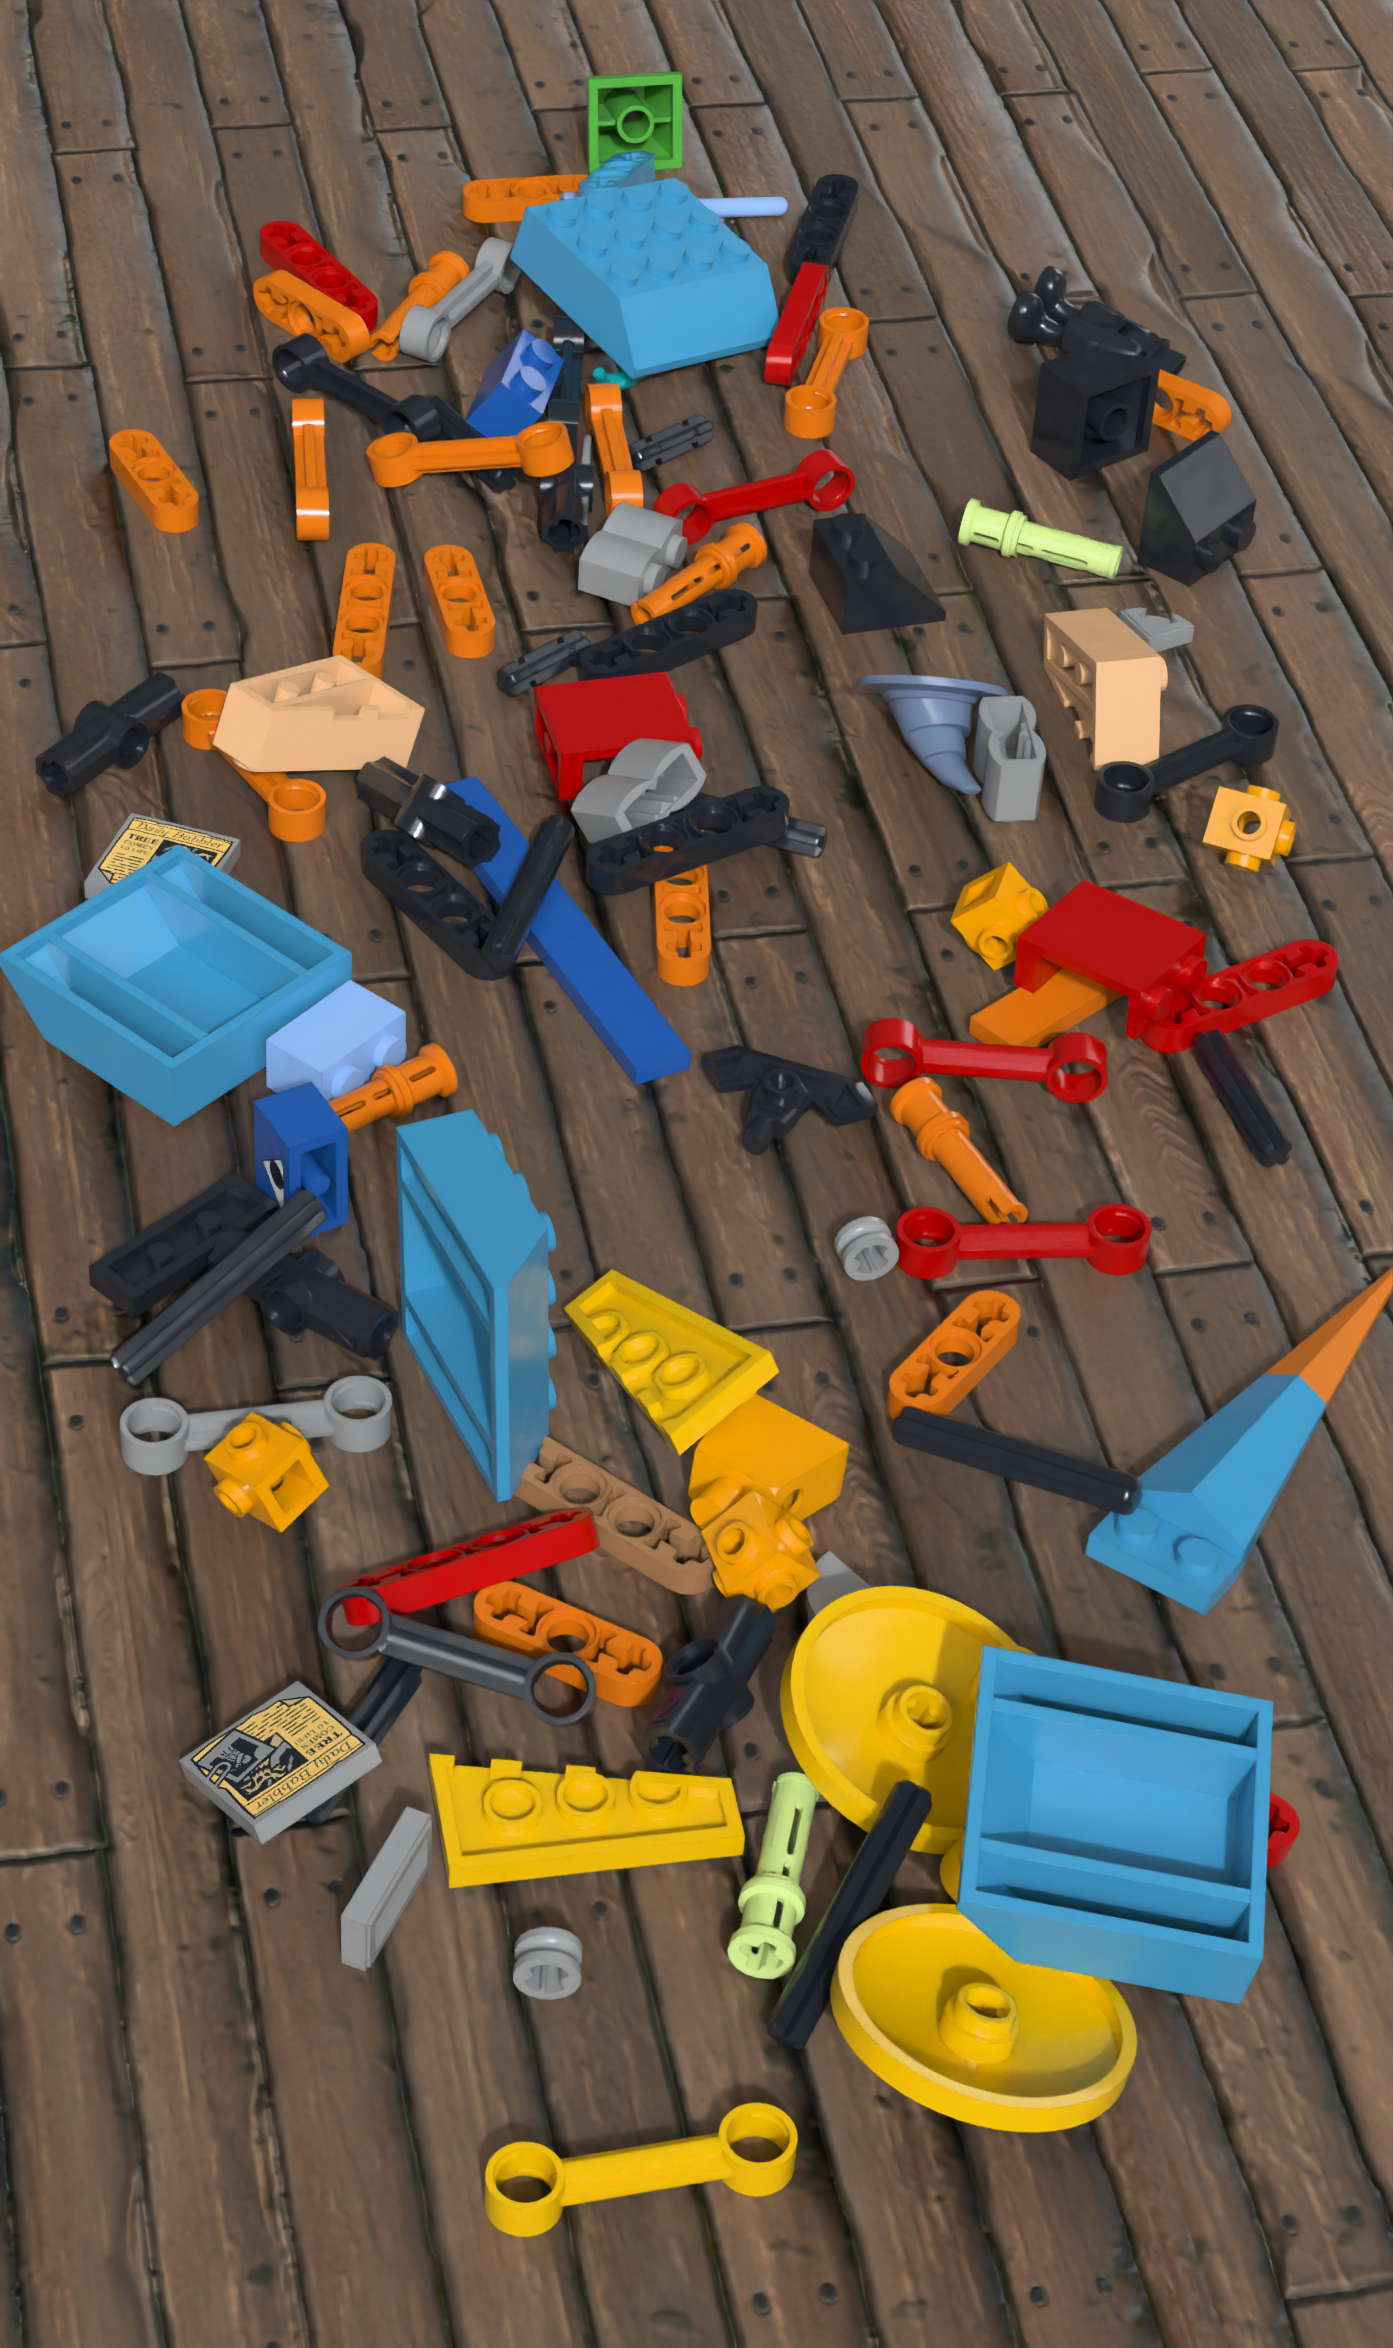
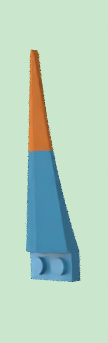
[1085,1268,1393,1616]

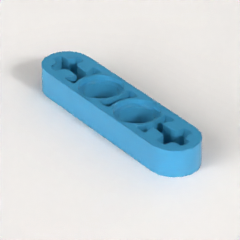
[578,151,656,197]

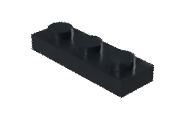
[89,1172,279,1318]

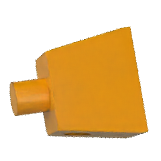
[688,1393,850,1529]

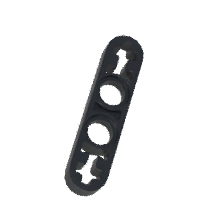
[787,174,859,285]
[578,589,758,681]
[586,786,790,895]
[362,830,515,981]

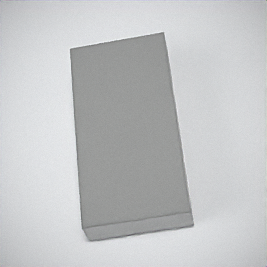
[341,1806,432,1972]

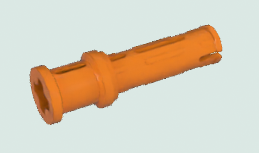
[369,250,470,362]
[630,522,767,625]
[327,1042,458,1135]
[889,1077,1028,1224]

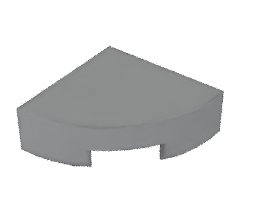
[1118,607,1195,652]
[806,1551,872,1623]

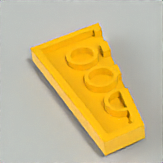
[563,1269,779,1456]
[429,1753,745,1888]

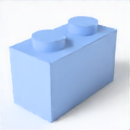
[266,980,407,1101]

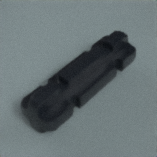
[628,414,714,473]
[496,630,591,698]

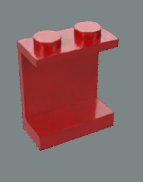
[533,671,702,800]
[1014,879,1208,1040]

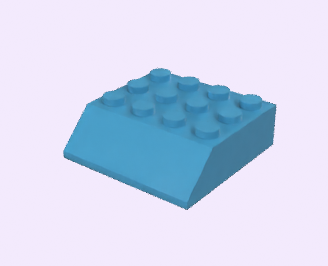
[510,177,779,379]
[0,844,352,1127]
[396,1109,556,1503]
[956,1645,1273,2004]

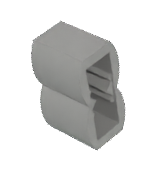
[578,502,687,606]
[973,696,1046,823]
[571,738,706,843]

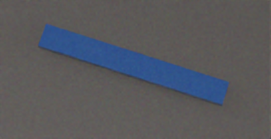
[444,776,691,1085]

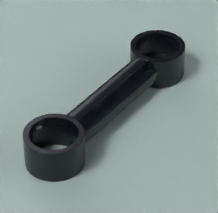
[547,316,585,424]
[272,333,441,442]
[1094,704,1279,823]
[318,1586,598,1728]

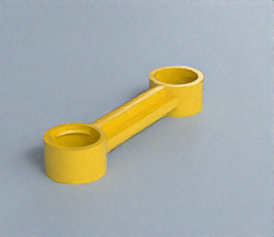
[484,2103,798,2237]

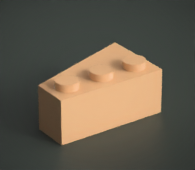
[1044,608,1168,771]
[213,655,425,772]

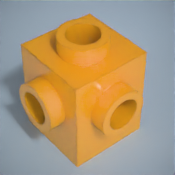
[1202,785,1297,873]
[950,862,1050,971]
[204,1412,329,1533]
[701,1490,821,1614]

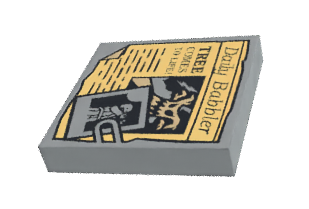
[84,813,241,899]
[179,1681,382,1845]

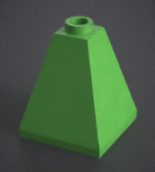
[587,72,682,174]

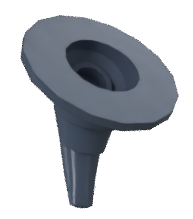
[856,675,1010,795]

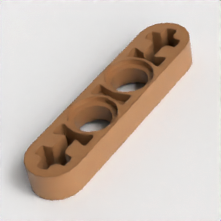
[514,1435,716,1595]

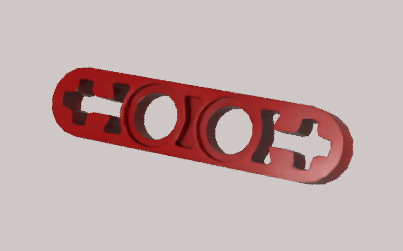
[260,220,378,333]
[764,261,829,387]
[1140,939,1339,1053]
[338,1507,600,1626]

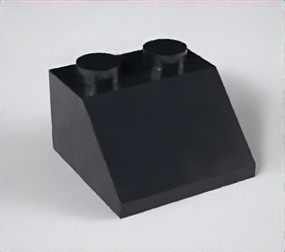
[1030,349,1161,481]
[1137,430,1257,587]
[809,513,946,635]

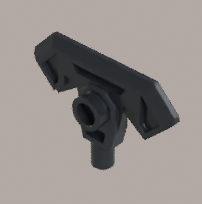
[701,1045,878,1155]

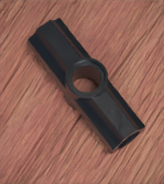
[539,423,594,552]
[35,672,185,798]
[356,756,501,868]
[207,1225,399,1361]
[638,1594,778,1775]

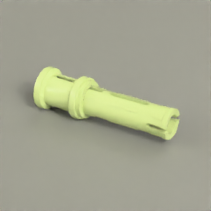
[958,498,1123,580]
[727,1772,820,1979]

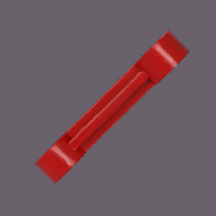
[653,449,855,545]
[861,1018,1108,1103]
[895,1204,1152,1279]

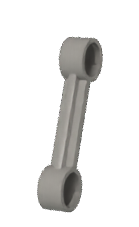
[399,237,522,362]
[120,1376,392,1475]

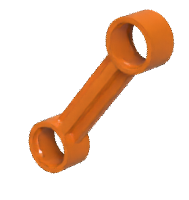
[783,307,869,439]
[584,383,643,519]
[292,398,329,541]
[366,421,574,487]
[181,689,326,842]

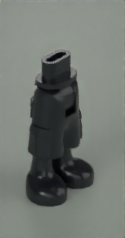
[1007,266,1187,376]

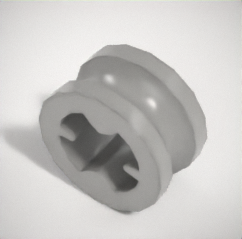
[834,1216,899,1281]
[513,1927,583,2000]

